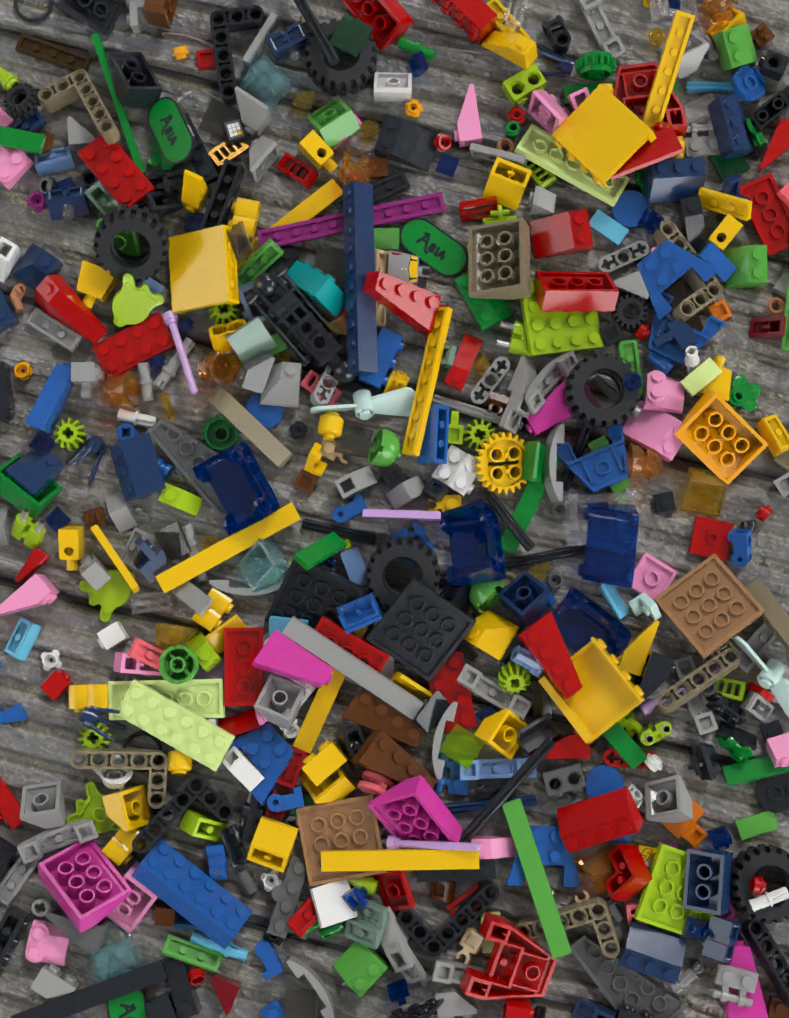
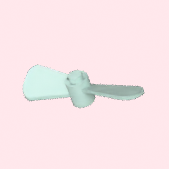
[310,387,415,420]
[732,635,789,717]

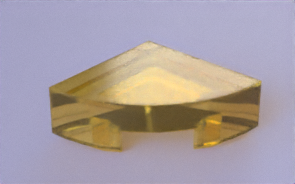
[292,91,316,111]
[327,315,347,335]
[161,392,175,419]
[528,562,550,582]

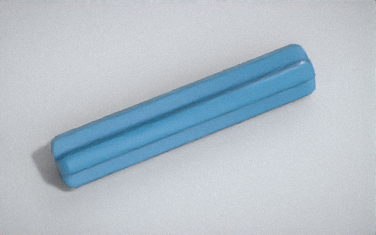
[685,82,734,93]

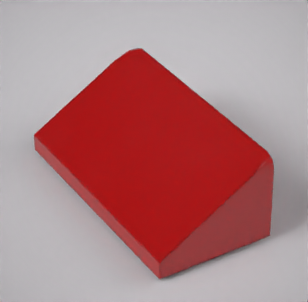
[219,709,261,736]

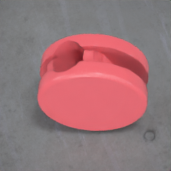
[357,771,396,798]

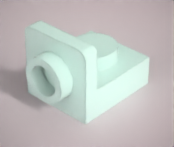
[629,592,662,621]

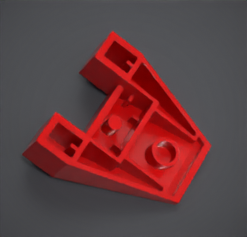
[613,61,688,138]
[460,912,557,1000]

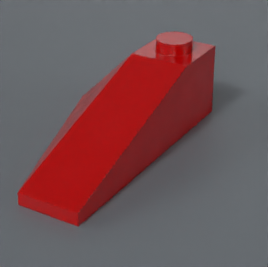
[35,274,108,344]

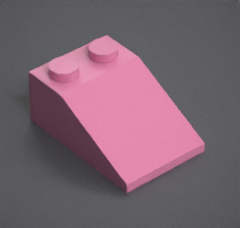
[528,90,571,134]
[622,400,683,463]
[0,573,60,616]
[107,861,158,934]

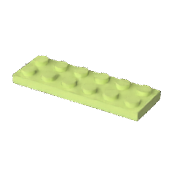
[515,124,630,207]
[108,678,225,720]
[115,679,236,772]

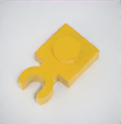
[428,495,461,515]

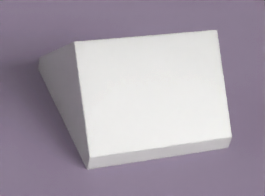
[374,72,412,102]

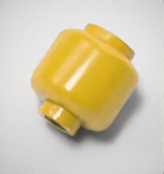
[318,411,344,441]
[167,748,192,776]

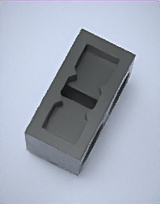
[541,761,586,798]

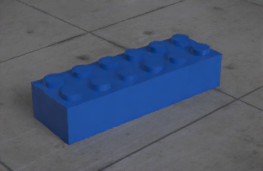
[131,839,253,950]

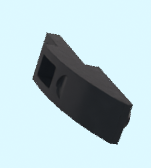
[749,85,789,130]
[185,112,218,185]

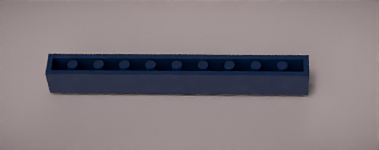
[342,181,378,376]

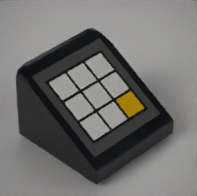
[222,116,247,144]

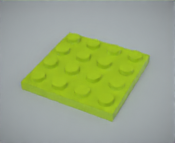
[520,279,604,357]
[634,842,715,942]

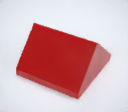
[375,870,415,911]

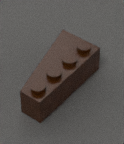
[143,0,178,29]
[341,687,426,747]
[350,730,438,788]

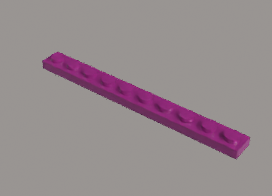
[257,192,446,247]

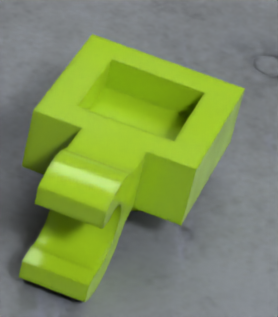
[448,411,464,445]
[618,711,643,737]

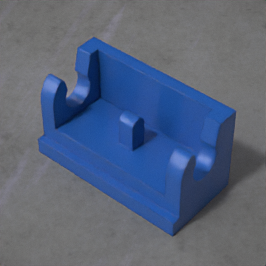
[337,593,382,634]

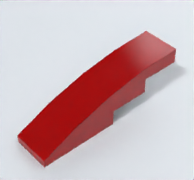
[264,746,307,823]

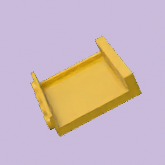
[551,84,656,189]
[168,225,239,315]
[538,637,645,744]

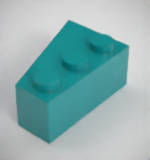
[286,260,346,317]

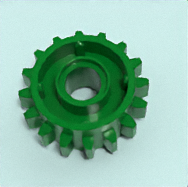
[575,51,617,80]
[201,414,243,456]

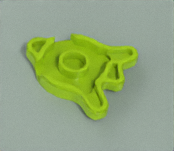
[112,273,164,327]
[79,570,135,622]
[67,781,120,834]

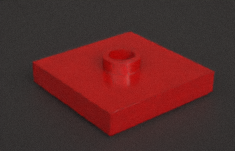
[688,516,734,561]

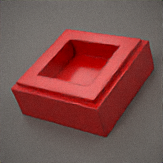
[196,48,216,71]
[747,682,775,702]

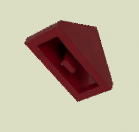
[749,316,786,341]
[210,973,242,1015]

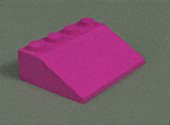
[368,775,463,849]
[38,839,132,934]

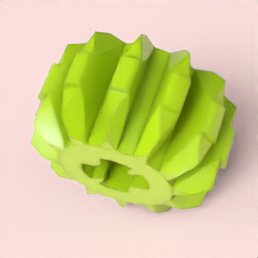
[208,303,241,325]
[53,418,87,451]
[463,419,495,452]
[498,662,530,695]
[78,722,112,748]

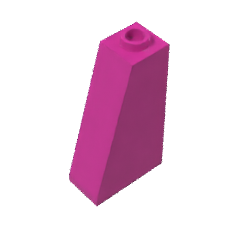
[525,379,597,437]
[251,629,334,688]
[724,939,768,1018]

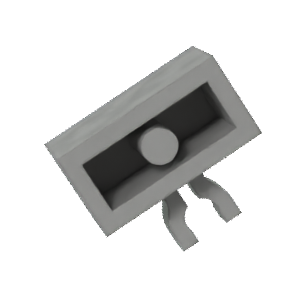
[71,362,105,399]

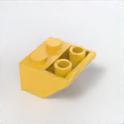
[482,157,532,211]
[302,739,347,786]
[247,816,299,873]

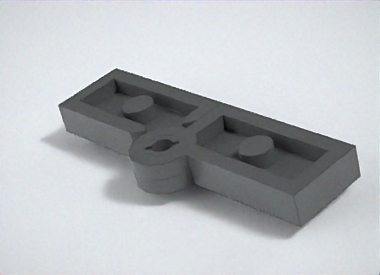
[266,855,307,939]

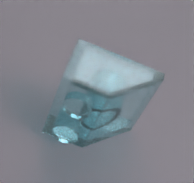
[239,54,292,110]
[237,538,290,593]
[90,934,143,981]

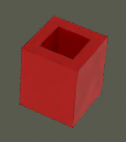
[40,669,74,701]

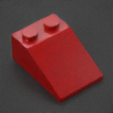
[529,208,593,259]

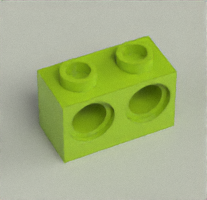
[502,63,547,107]

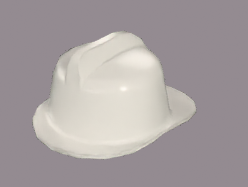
[93,754,133,790]

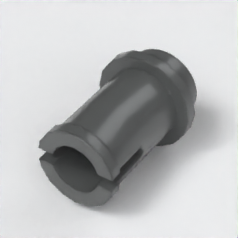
[237,868,258,895]
[601,897,623,924]

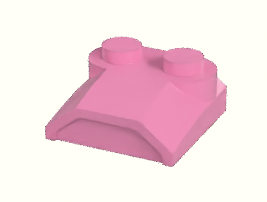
[0,146,34,191]
[644,370,685,414]
[25,918,70,966]

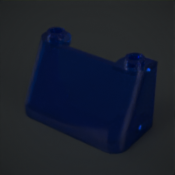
[192,442,279,536]
[440,499,506,586]
[578,502,639,588]
[552,587,632,658]

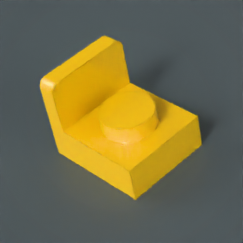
[384,370,410,393]
[304,442,328,477]

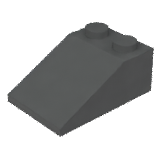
[45,905,111,952]

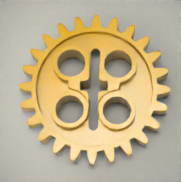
[473,432,527,494]

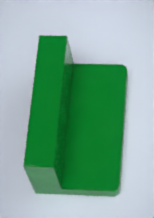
[521,441,546,483]

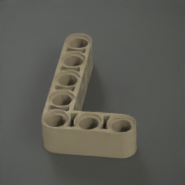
[37,69,120,144]
[653,221,723,322]
[206,386,293,469]
[743,577,789,665]
[658,640,740,713]
[69,748,168,809]
[515,897,620,958]

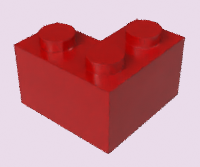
[604,843,652,901]

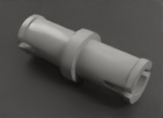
[137,363,154,402]

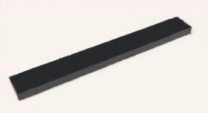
[11,959,167,1018]

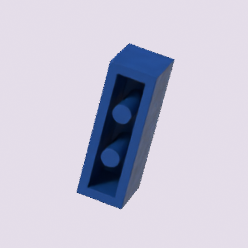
[359,327,405,391]
[417,404,450,465]

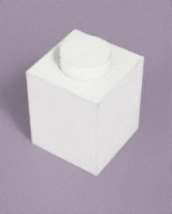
[97,621,130,650]

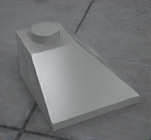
[658,30,709,79]
[235,86,272,137]
[249,136,280,183]
[260,362,302,408]
[254,674,306,730]
[645,774,693,823]
[20,781,66,829]

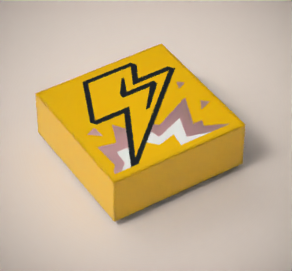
[638,844,657,868]

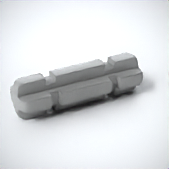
[694,27,719,63]
[670,961,704,994]

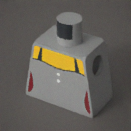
[388,251,430,286]

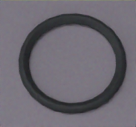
[14,0,53,22]
[122,731,163,773]

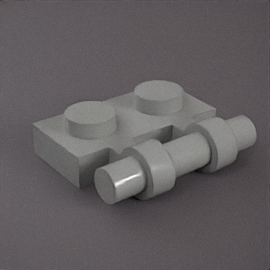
[684,121,721,158]
[712,962,759,1007]

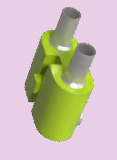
[495,320,530,358]
[11,508,46,549]
[637,719,672,746]

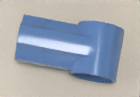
[510,645,544,678]

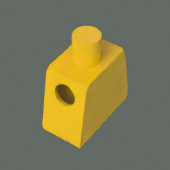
[298,130,338,174]
[707,214,743,252]
[77,260,120,309]
[695,356,732,402]
[58,526,85,571]

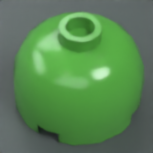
[368,428,402,467]
[469,575,506,613]
[159,645,199,684]

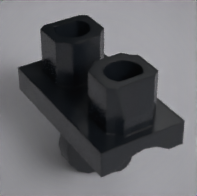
[148,168,183,194]
[687,744,722,780]

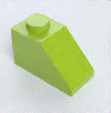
[158,483,204,516]
[186,631,224,673]
[179,809,228,842]

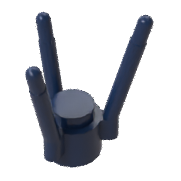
[536,43,575,78]
[66,435,106,485]
[80,705,126,742]

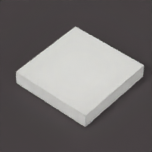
[310,880,358,928]

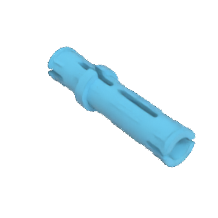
[190,929,249,963]

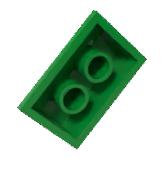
[454,272,514,333]
[0,453,62,521]

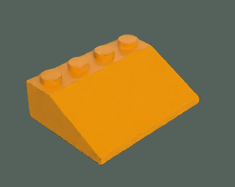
[674,388,769,485]

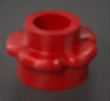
[507,107,526,124]
[434,133,452,152]
[634,323,651,341]
[755,505,773,522]
[750,876,766,896]
[187,967,206,985]

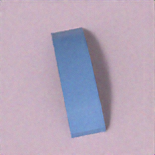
[459,758,537,780]

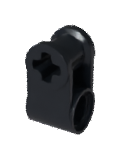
[542,15,571,54]

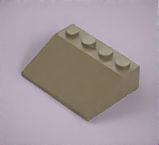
[468,217,531,300]

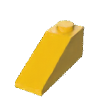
[482,31,538,70]
[181,169,210,214]
[616,620,660,676]

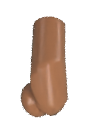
[9,283,26,313]

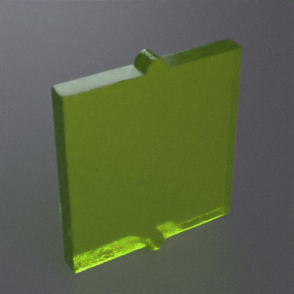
[439,723,485,769]

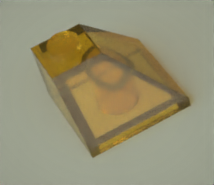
[681,467,728,516]
[156,623,200,651]

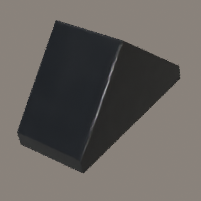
[146,190,184,218]

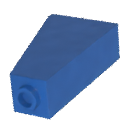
[25,362,74,435]

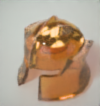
[701,0,739,25]
[337,150,377,185]
[198,349,241,385]
[101,371,141,408]
[627,442,662,481]

